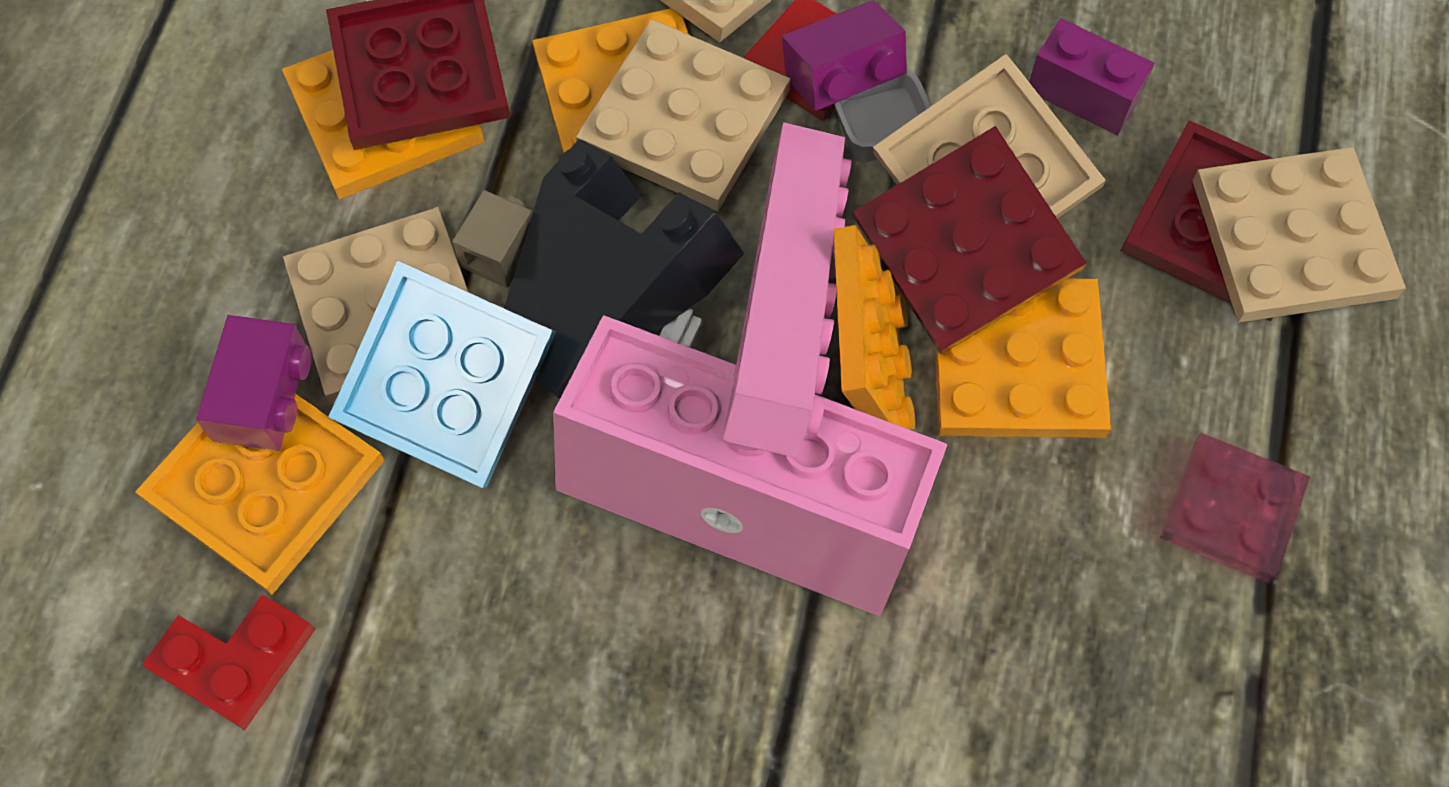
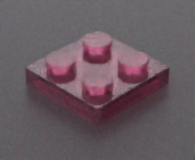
[1159,433,1310,584]

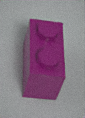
[782,0,907,111]
[1029,18,1155,136]
[196,315,311,451]

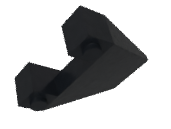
[504,139,744,400]

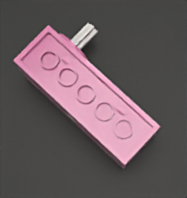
[553,308,947,617]

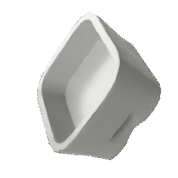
[834,70,931,163]

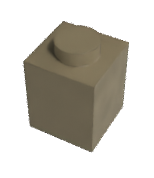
[452,190,532,288]

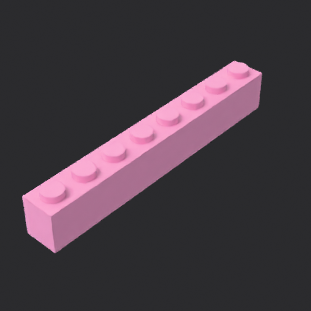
[722,122,852,458]

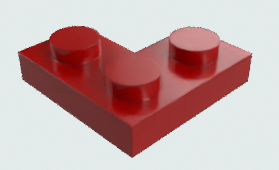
[142,594,315,731]

